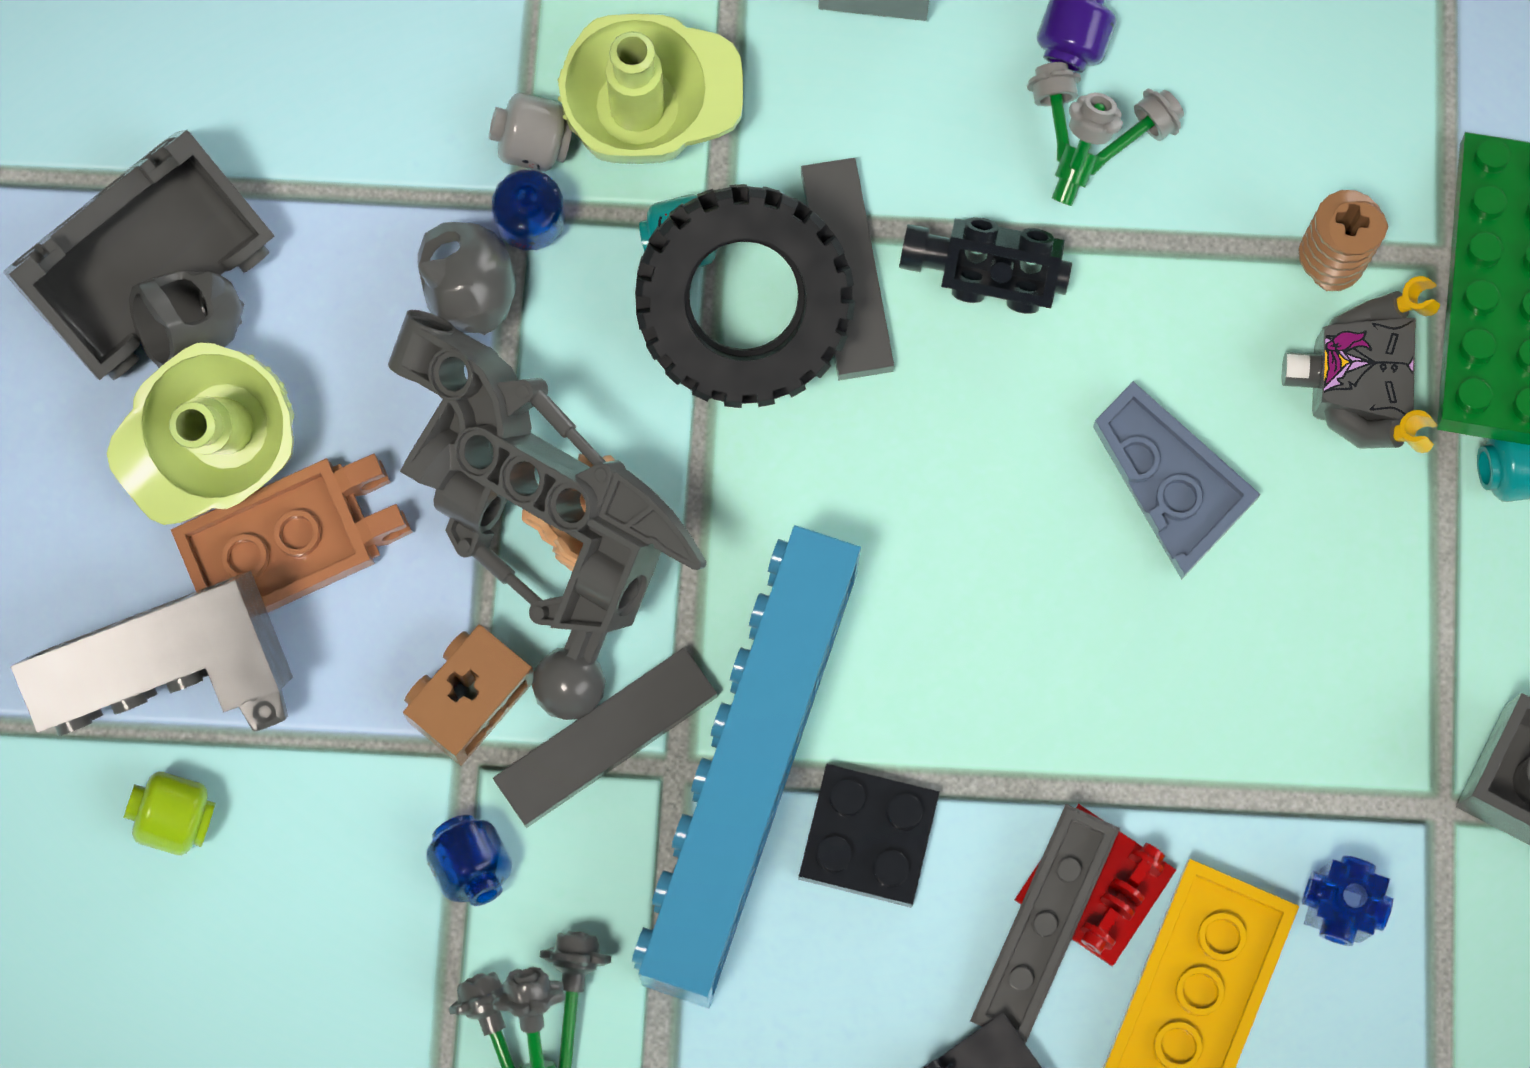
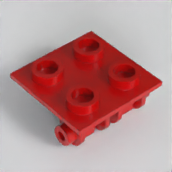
[1014,804,1177,967]

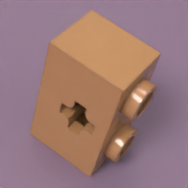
[403,624,534,766]

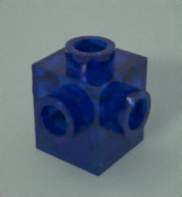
[1302,856,1393,946]

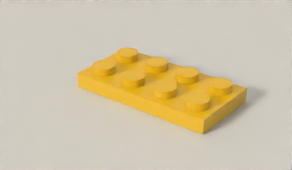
[1103,859,1299,1068]

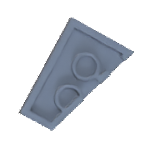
[1093,381,1261,580]

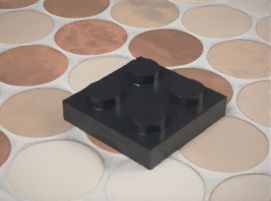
[798,764,940,908]

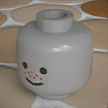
[488,93,572,172]

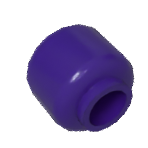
[1036,0,1117,73]

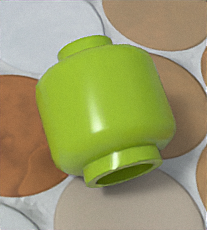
[123,771,216,856]

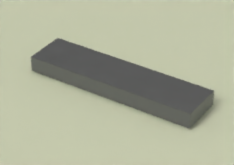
[801,158,894,381]
[493,647,718,828]
[970,804,1120,1044]

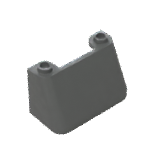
[3,130,275,380]

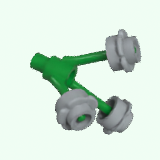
[1027,62,1184,206]

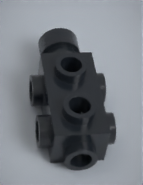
[899,217,1072,314]

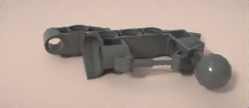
[388,310,706,720]

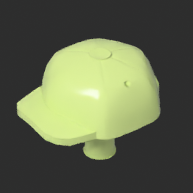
[557,14,743,164]
[107,342,295,525]

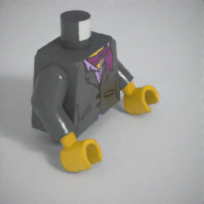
[1281,276,1440,453]

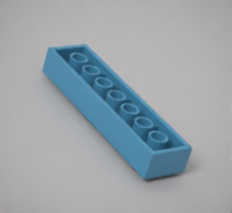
[632,525,861,1009]

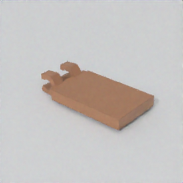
[170,454,413,613]

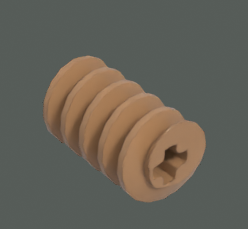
[1298,190,1389,291]

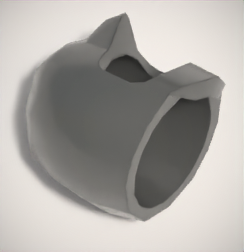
[417,222,516,335]
[129,271,245,368]

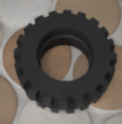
[635,184,855,408]

